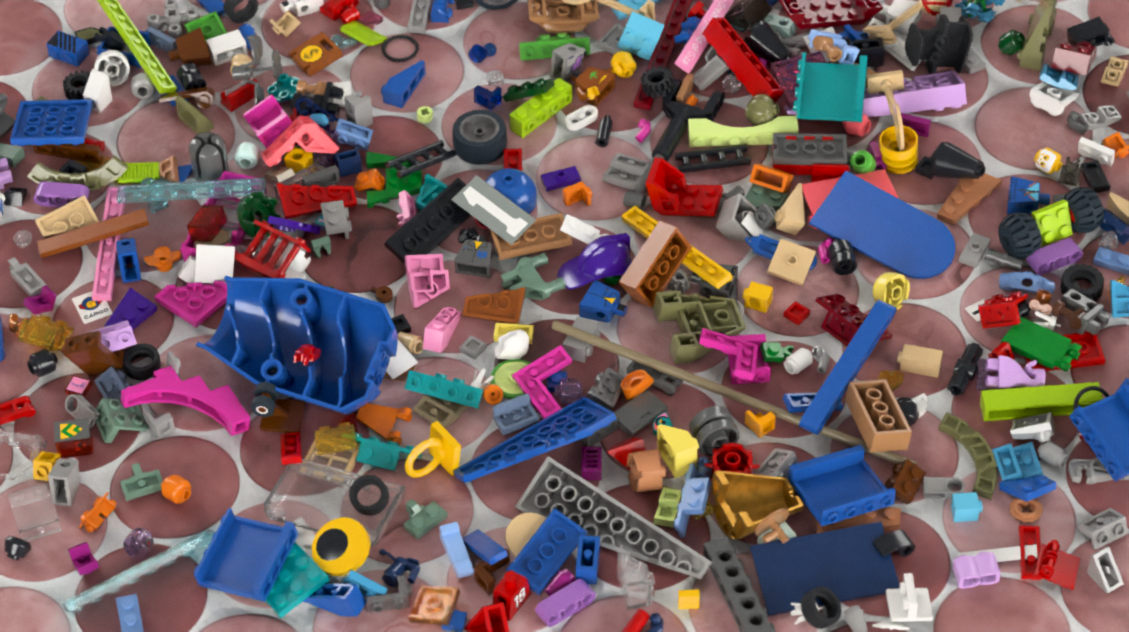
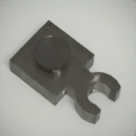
[1058,157,1081,186]

